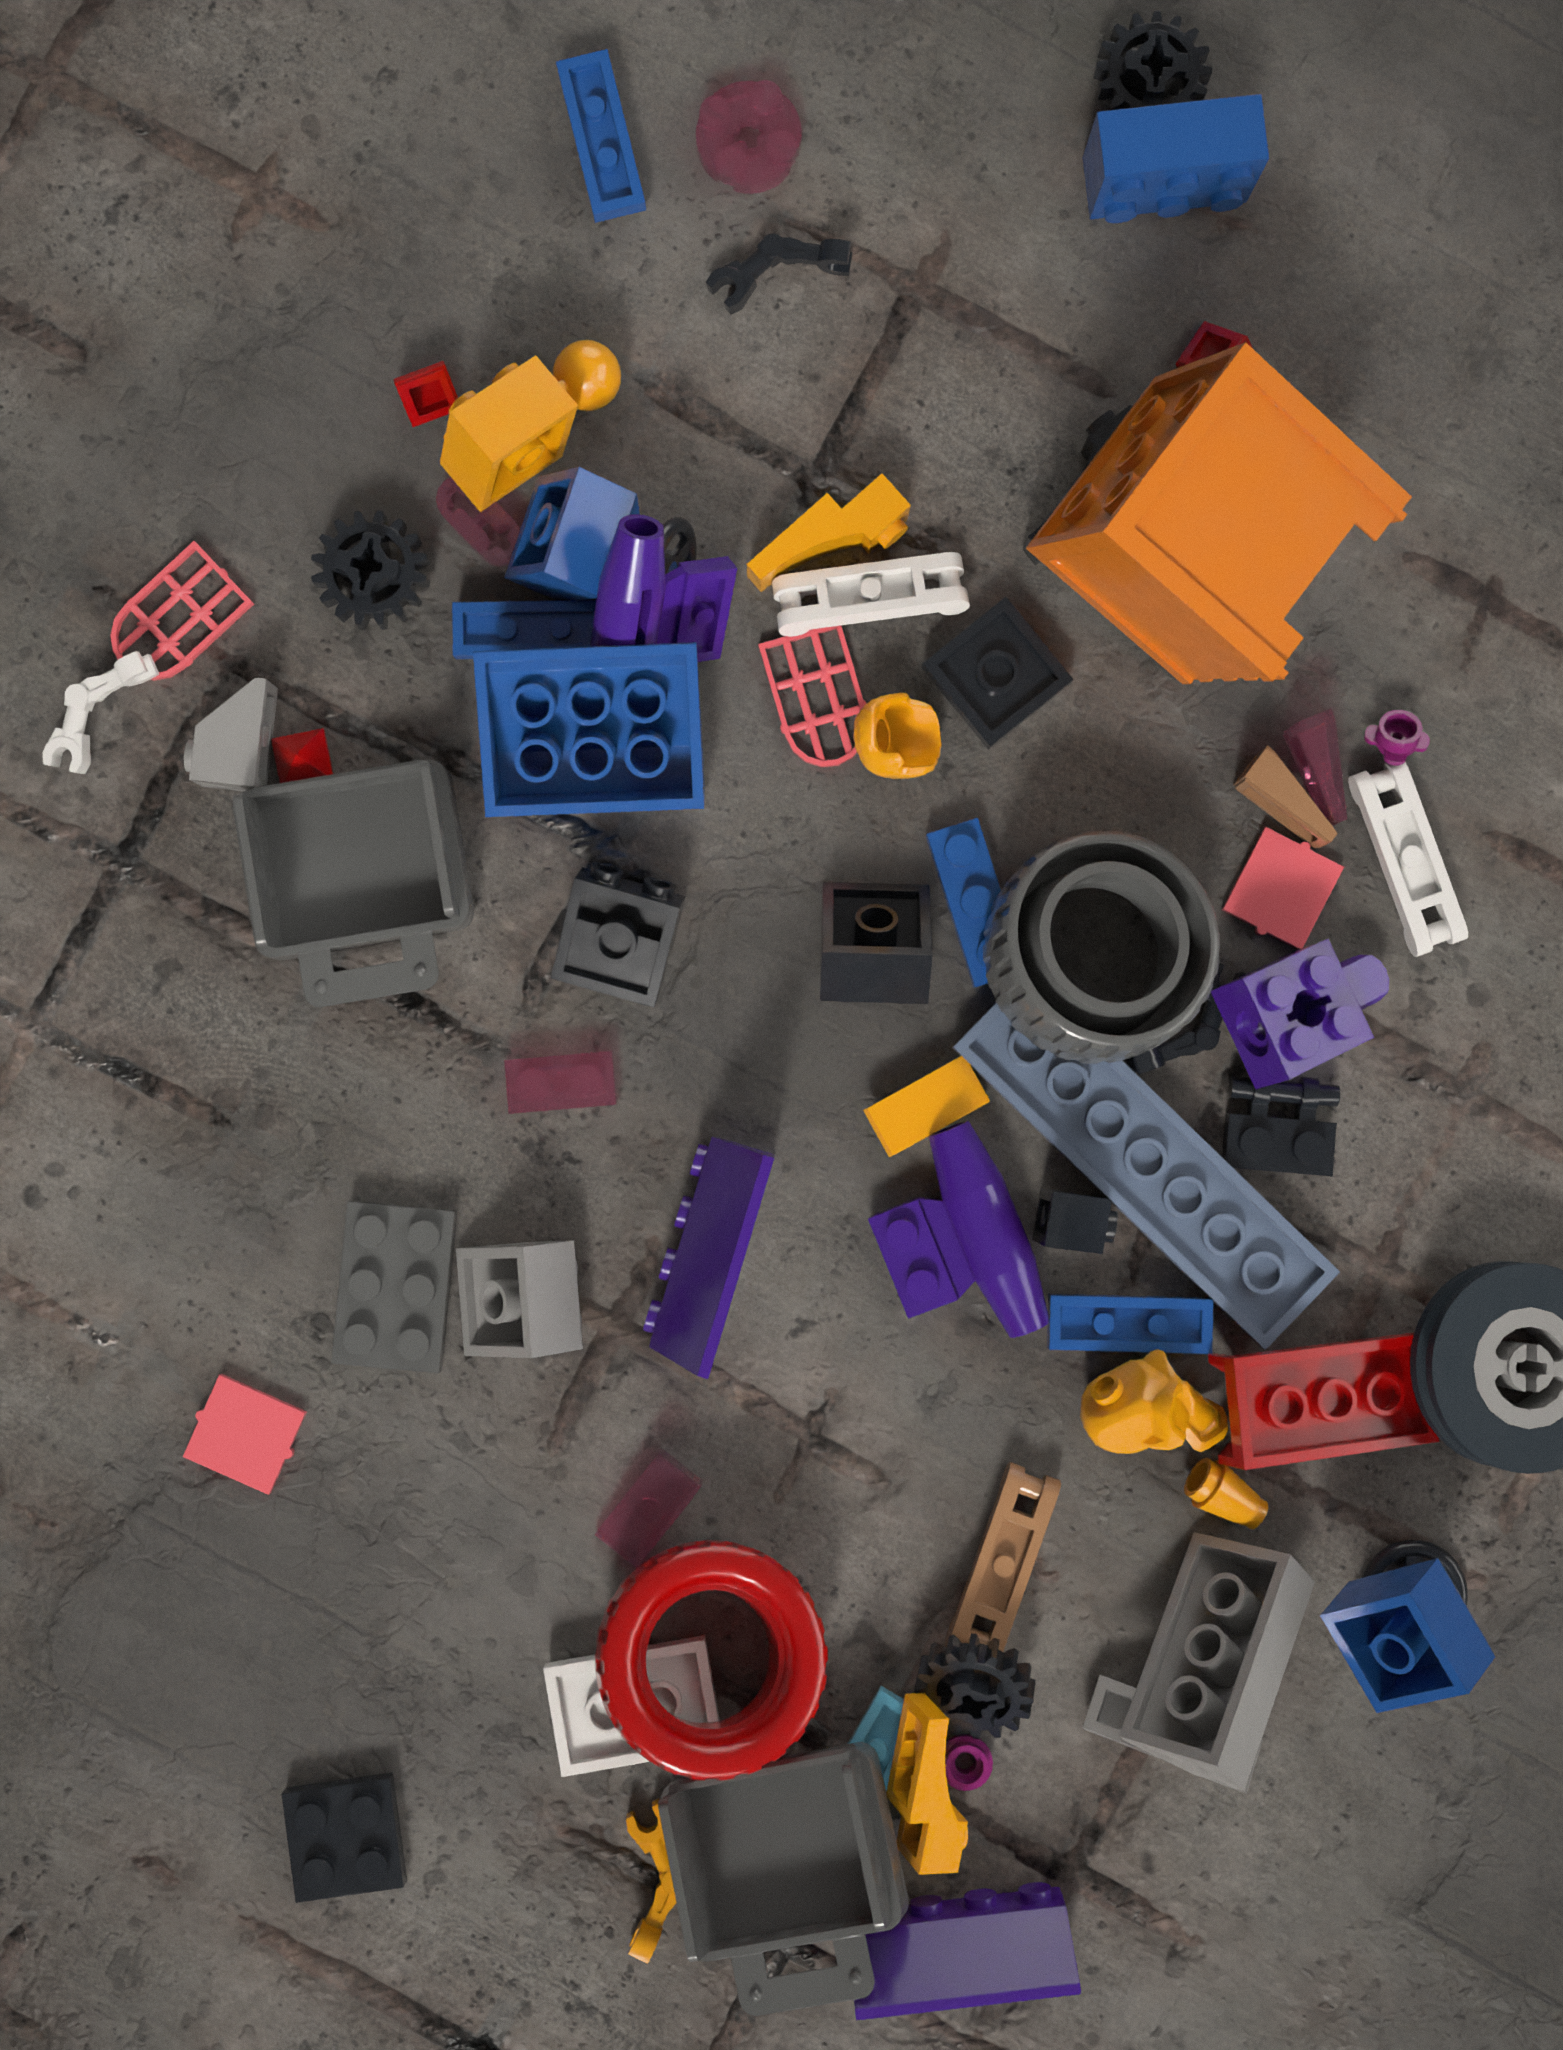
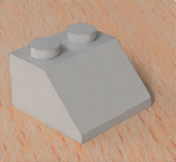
[456,1240,583,1358]

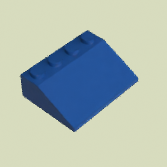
[473,642,705,817]

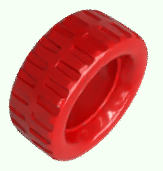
[594,1540,828,1781]

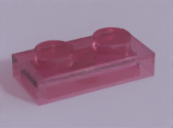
[504,1051,617,1114]

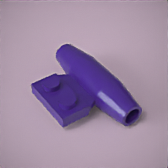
[590,514,737,662]
[868,1120,1050,1338]

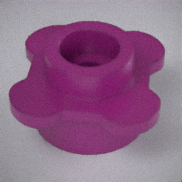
[1364,710,1430,766]

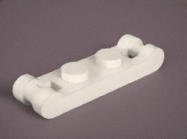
[772,552,970,637]
[1348,763,1468,957]

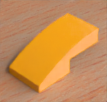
[863,1056,990,1157]

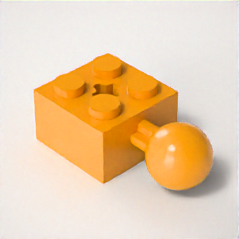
[440,340,621,512]

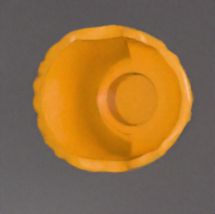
[853,693,942,779]

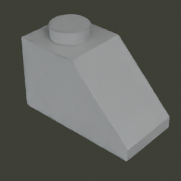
[184,678,278,791]

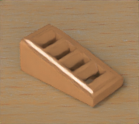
[1233,745,1338,849]

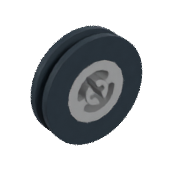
[1410,1261,1563,1474]

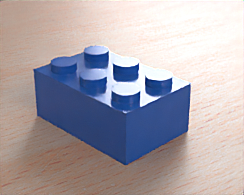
[1082,94,1269,223]

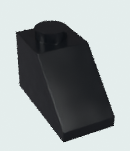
[1032,1187,1118,1254]

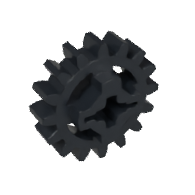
[1093,10,1212,111]
[311,510,430,630]
[914,1633,1036,1739]

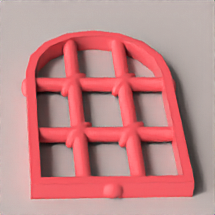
[110,541,254,681]
[758,626,867,767]

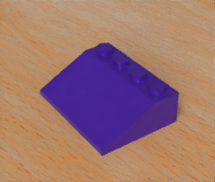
[643,1136,775,1379]

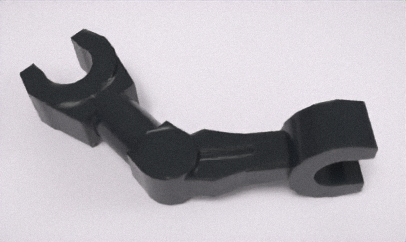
[706,233,852,315]
[1126,963,1246,1074]

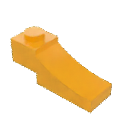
[746,473,911,592]
[886,1693,968,1875]

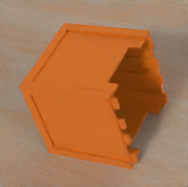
[1026,342,1412,684]

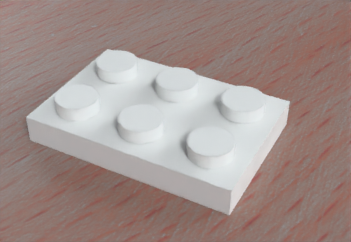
[543,1635,720,1777]

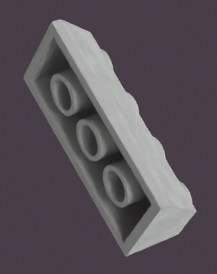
[1119,1532,1315,1790]

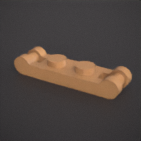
[945,1462,1061,1652]

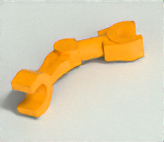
[626,1798,677,1964]

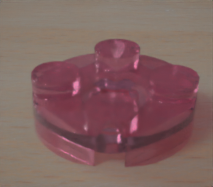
[696,80,802,194]

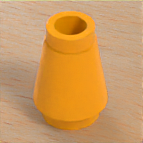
[1184,1458,1268,1530]

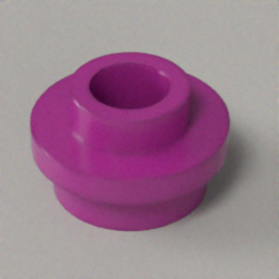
[945,1734,993,1791]

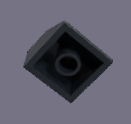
[820,882,933,1004]

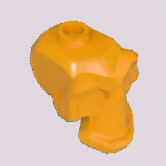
[1080,1349,1228,1454]

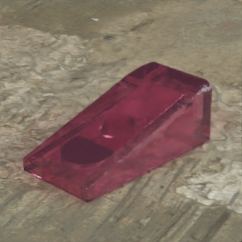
[1284,708,1347,826]
[594,1448,703,1568]

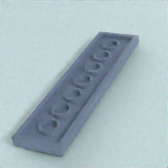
[952,1002,1340,1350]

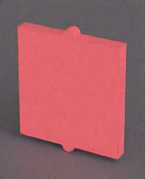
[1221,827,1344,950]
[183,1374,307,1495]

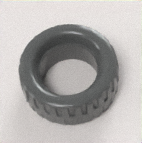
[983,829,1221,1064]

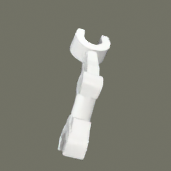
[42,651,159,774]

